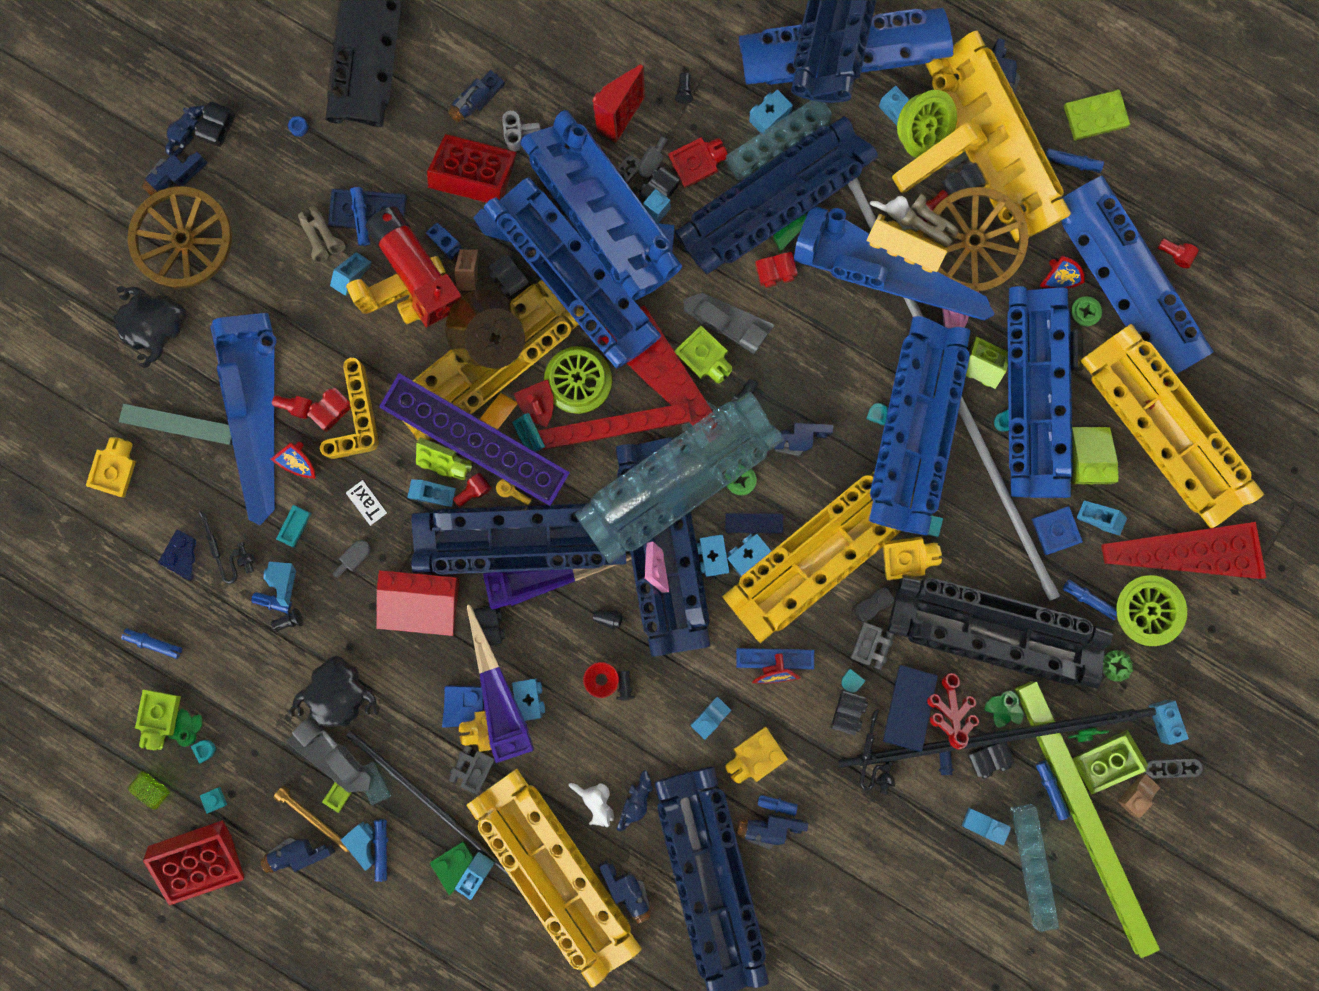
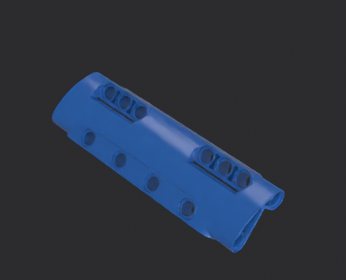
[739,8,953,85]
[1061,175,1214,381]
[484,177,661,369]
[1008,286,1073,498]
[869,316,971,535]

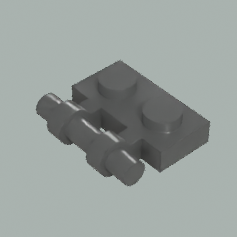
[850,622,894,670]
[449,745,495,795]

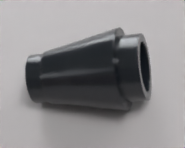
[593,610,623,630]

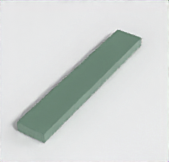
[119,404,232,445]

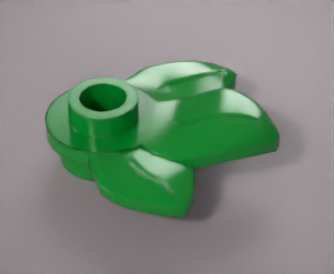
[984,691,1024,728]
[167,708,203,747]
[1068,728,1109,742]

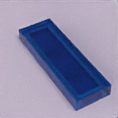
[725,513,783,533]

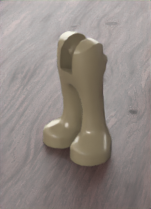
[900,193,959,246]
[298,206,346,263]

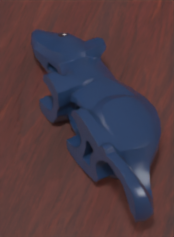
[165,105,205,157]
[616,770,653,832]

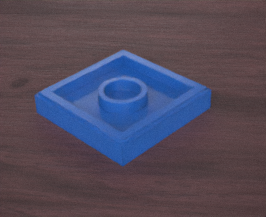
[1032,506,1083,555]

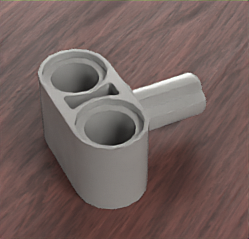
[502,111,540,152]

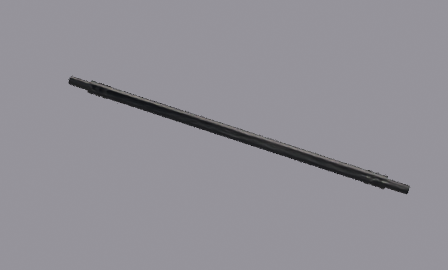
[838,707,1156,768]

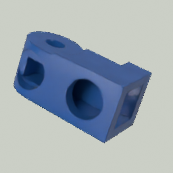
[426,222,463,260]

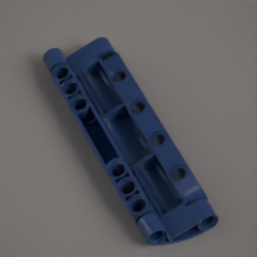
[791,0,876,103]
[674,116,878,275]
[616,437,711,657]
[411,503,626,574]
[654,767,769,991]

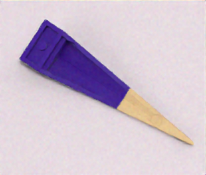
[483,554,631,610]
[467,605,534,763]

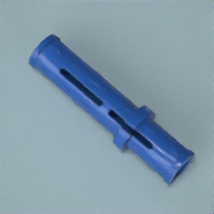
[1045,148,1104,173]
[350,187,370,246]
[1063,579,1117,620]
[121,628,182,659]
[1035,760,1071,820]
[372,819,389,882]

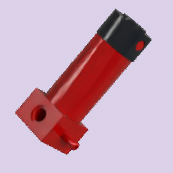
[365,206,461,328]

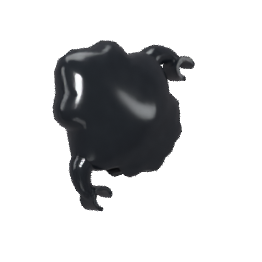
[114,286,186,368]
[289,656,379,726]

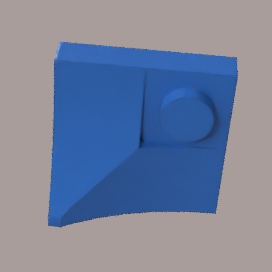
[442,685,485,727]

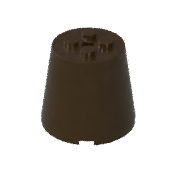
[445,290,525,368]

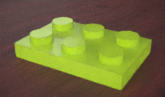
[1064,90,1130,141]

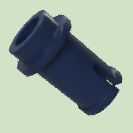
[938,751,955,775]

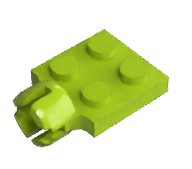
[674,326,732,384]
[416,437,472,480]
[135,690,181,750]

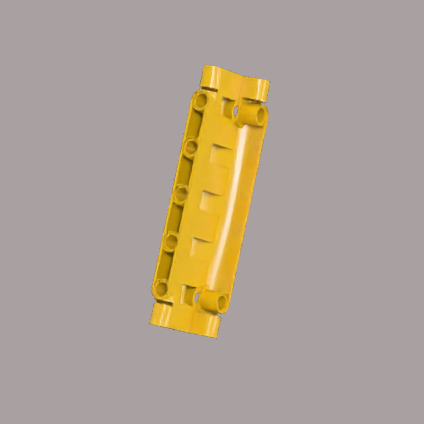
[925,31,1071,243]

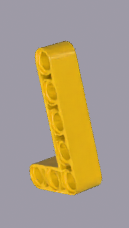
[892,122,989,193]
[346,256,447,314]
[320,358,379,459]

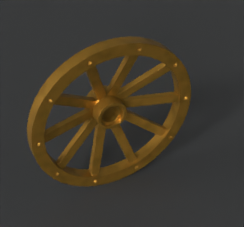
[128,187,232,288]
[923,187,1028,291]

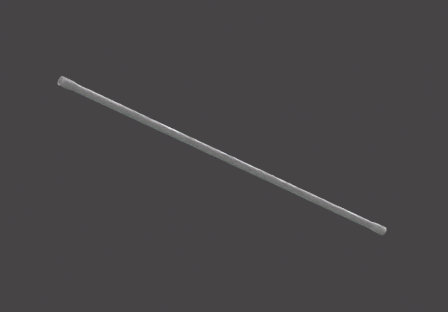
[848,178,1060,601]

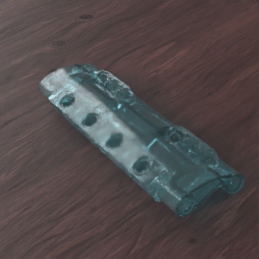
[574,391,784,564]

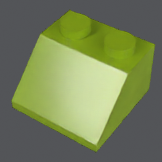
[966,337,1008,389]

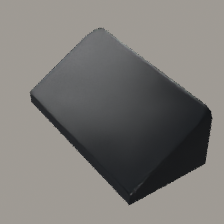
[1071,329,1083,371]

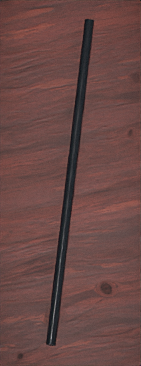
[346,730,511,878]

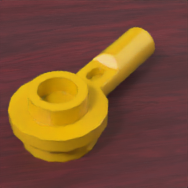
[496,479,532,506]

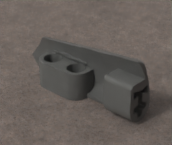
[683,293,774,354]
[286,717,371,793]

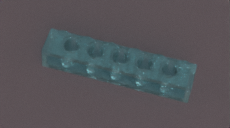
[725,100,832,180]
[1011,804,1059,932]

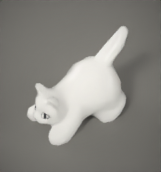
[870,196,918,231]
[569,783,614,827]

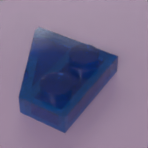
[158,529,196,581]

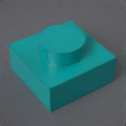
[200,787,227,814]

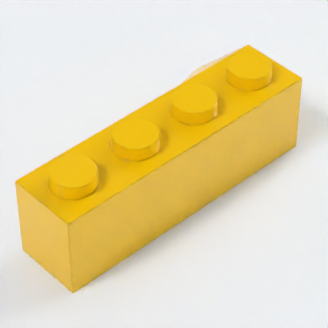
[867,213,948,273]

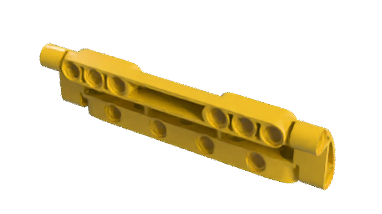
[403,280,584,442]
[1080,324,1264,528]
[722,471,914,643]
[466,769,642,988]

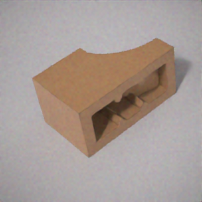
[455,249,479,291]
[1117,773,1160,818]

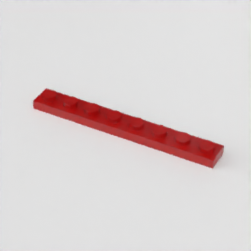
[538,403,692,450]

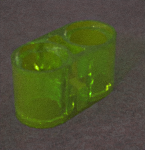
[127,771,170,810]

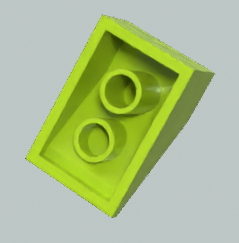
[1072,427,1118,484]
[1072,730,1148,794]

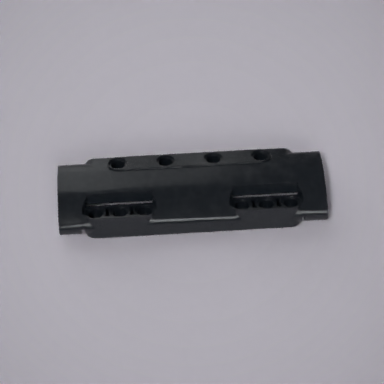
[325,0,402,127]
[888,574,1113,689]

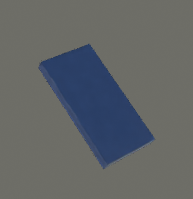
[328,189,407,229]
[882,665,938,752]

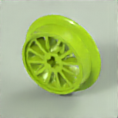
[897,90,957,158]
[544,346,612,414]
[1116,575,1187,646]

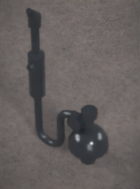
[199,511,257,584]
[860,709,895,795]

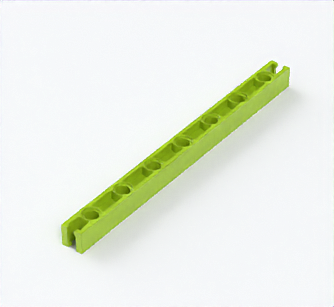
[1014,681,1160,958]

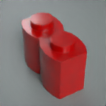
[755,252,798,288]
[307,387,351,432]

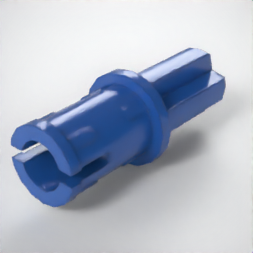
[251,592,292,614]
[758,795,798,817]

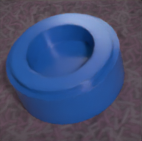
[288,116,308,137]

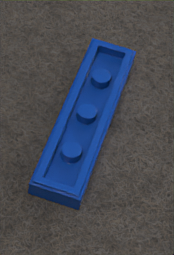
[736,648,814,669]

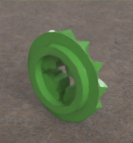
[1071,296,1102,327]
[726,465,756,496]
[1103,650,1133,681]

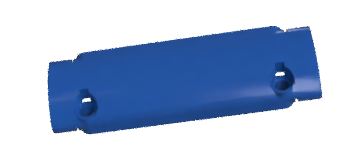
[520,110,682,300]

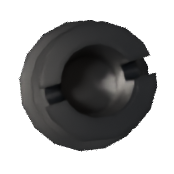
[675,73,693,104]
[271,608,304,632]
[616,671,635,701]

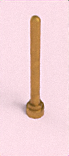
[273,785,350,852]

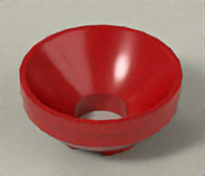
[583,662,619,698]

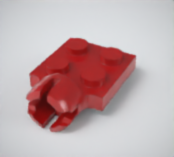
[668,137,728,189]

